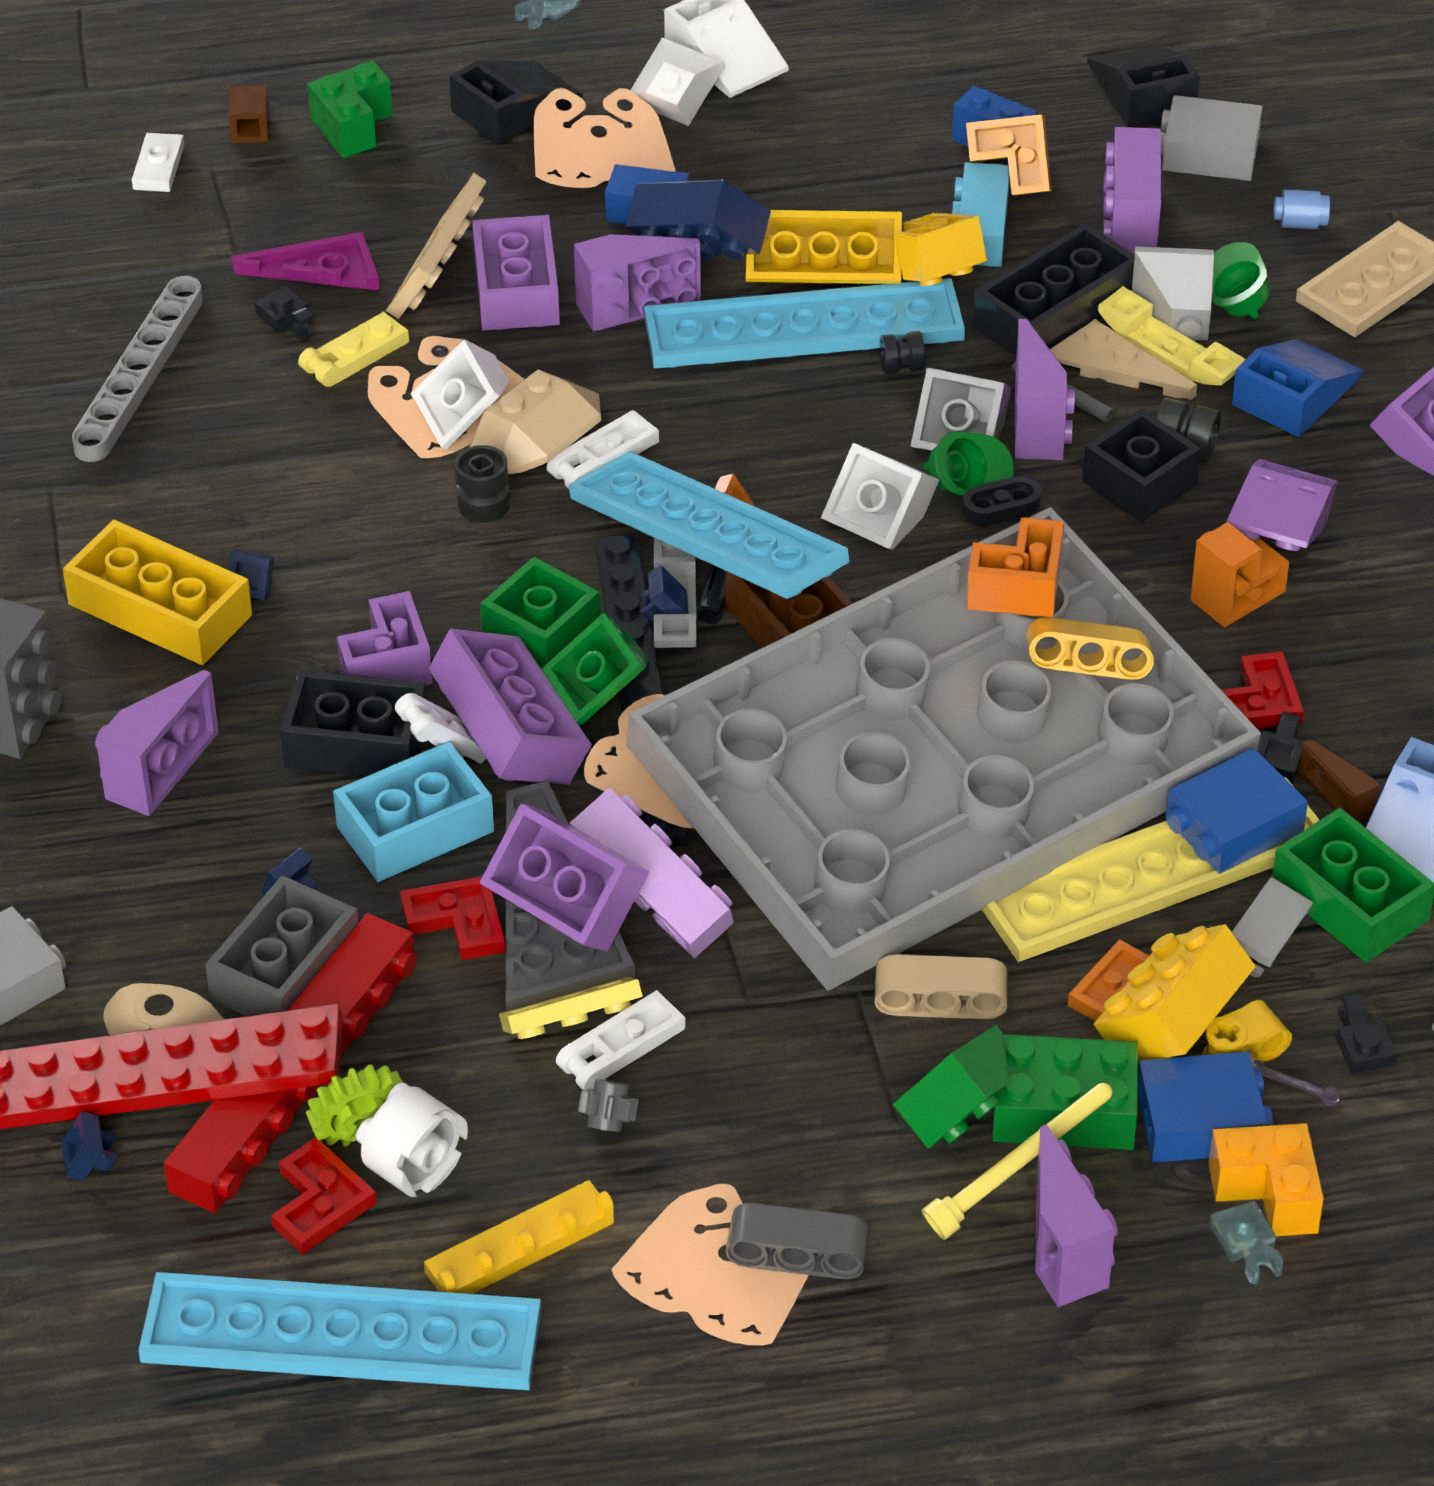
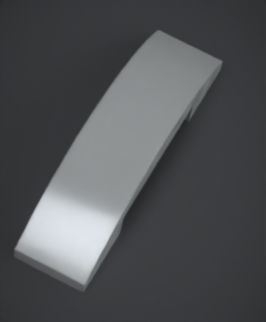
[654,538,697,648]

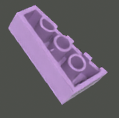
[570,788,734,959]

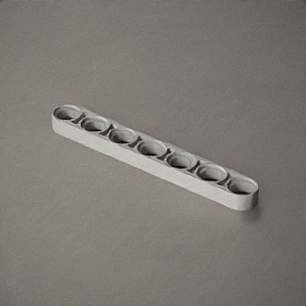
[72,276,203,462]

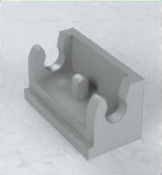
[1232,877,1313,978]

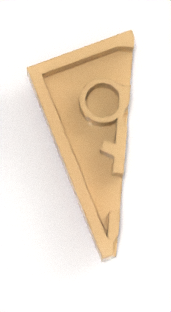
[1049,319,1197,400]

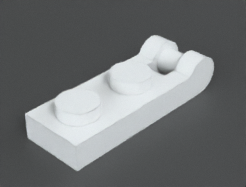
[547,410,659,488]
[395,693,486,764]
[556,990,685,1090]

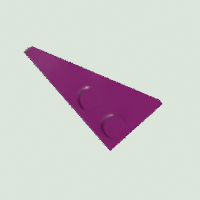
[231,232,380,290]

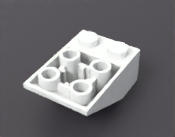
[664,0,788,98]

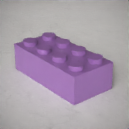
[428,629,592,785]

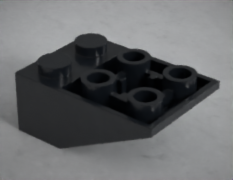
[1087,44,1200,126]
[449,60,583,145]

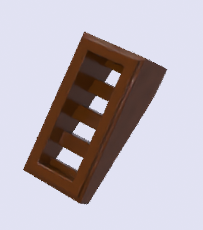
[1298,739,1382,823]

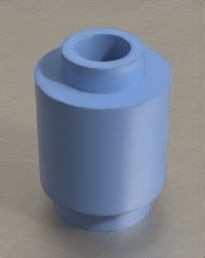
[1273,190,1330,229]

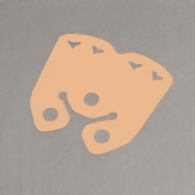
[534,88,676,188]
[368,336,525,458]
[584,694,693,828]
[612,1184,809,1345]

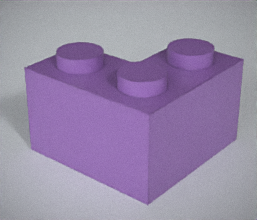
[337,591,433,685]

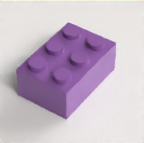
[1103,127,1161,255]
[472,215,560,331]
[479,803,649,952]

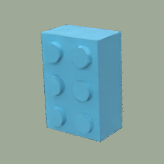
[333,741,494,882]

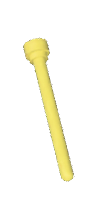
[921,1083,1112,1240]

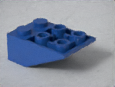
[1232,339,1364,437]

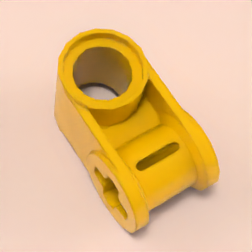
[1201,1000,1292,1066]

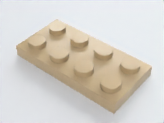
[386,173,486,319]
[1296,221,1434,337]

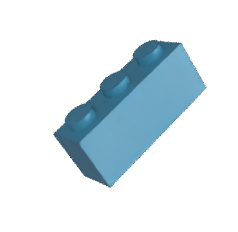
[952,162,1010,267]

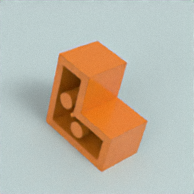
[967,517,1064,617]
[1191,522,1289,628]

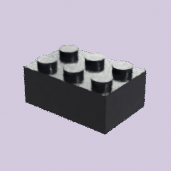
[280,670,427,776]

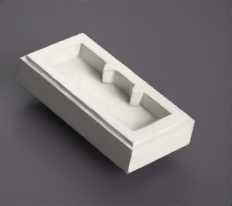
[132,133,184,192]

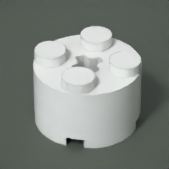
[356,1083,468,1197]

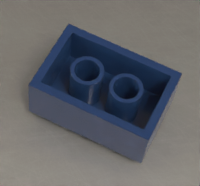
[625,180,771,260]

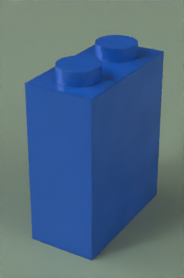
[1165,748,1308,874]
[1137,1051,1273,1163]

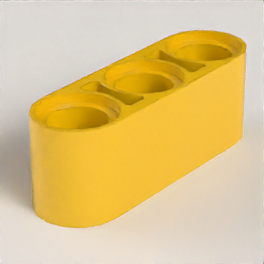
[1026,617,1154,680]

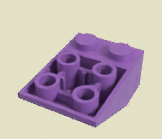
[574,234,701,332]
[1227,459,1338,551]
[1035,1124,1118,1307]

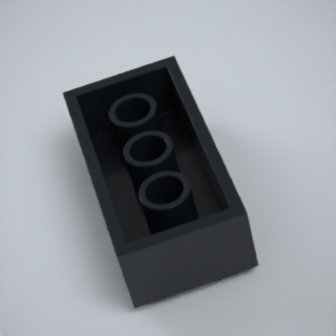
[973,223,1134,355]

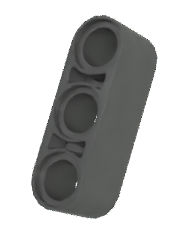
[725,1203,870,1279]

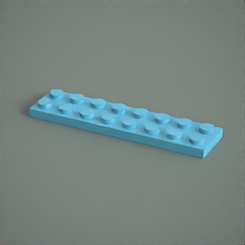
[644,278,965,368]
[568,451,849,599]
[138,1272,541,1391]

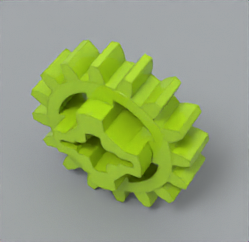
[306,1065,403,1146]

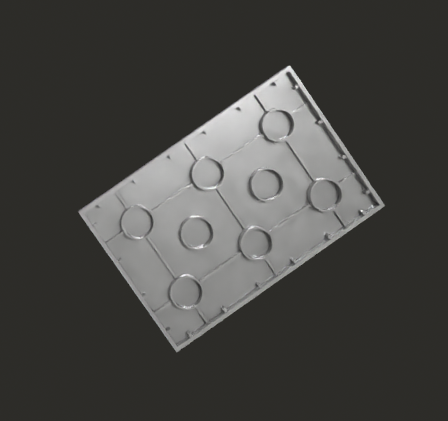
[627,507,1261,991]

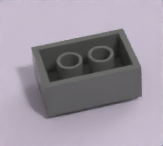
[0,598,62,759]
[205,876,359,1017]

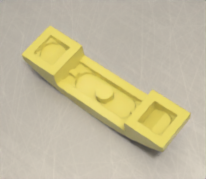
[1098,286,1246,385]

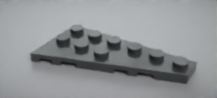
[506,780,635,1012]

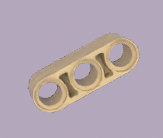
[875,954,1008,1019]

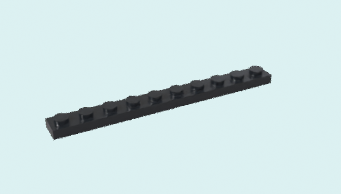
[595,534,686,847]

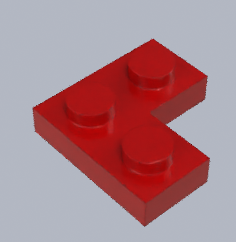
[1221,651,1304,729]
[400,876,505,960]
[271,1137,377,1255]

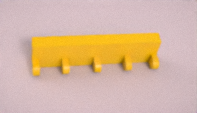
[424,1180,614,1294]

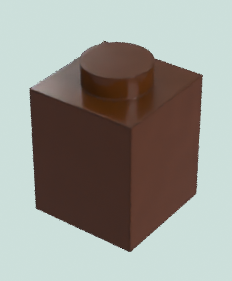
[228,85,270,143]

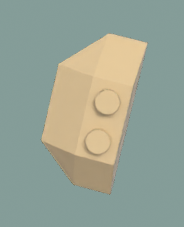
[470,370,601,474]

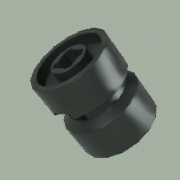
[1156,397,1221,461]
[455,445,510,523]

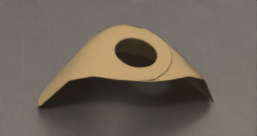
[103,983,223,1036]

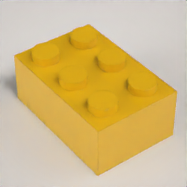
[1093,924,1256,1064]

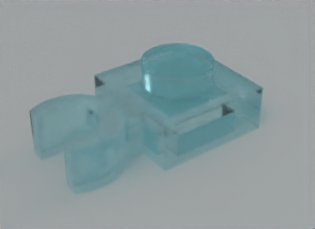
[515,0,580,29]
[1210,1201,1283,1284]

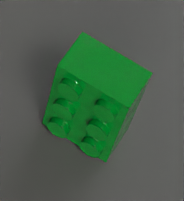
[1272,808,1434,963]
[993,1034,1138,1150]

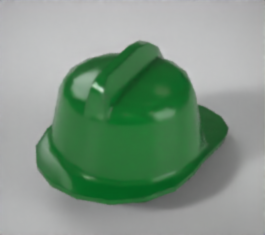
[1211,242,1270,320]
[922,431,1014,496]

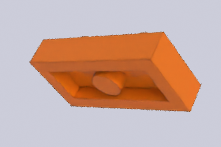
[1068,939,1149,1021]

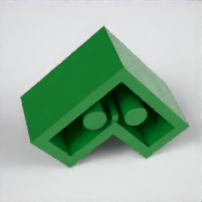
[307,61,393,158]

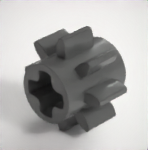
[578,1079,639,1132]

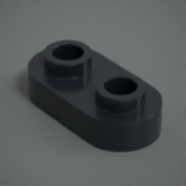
[962,476,1041,526]

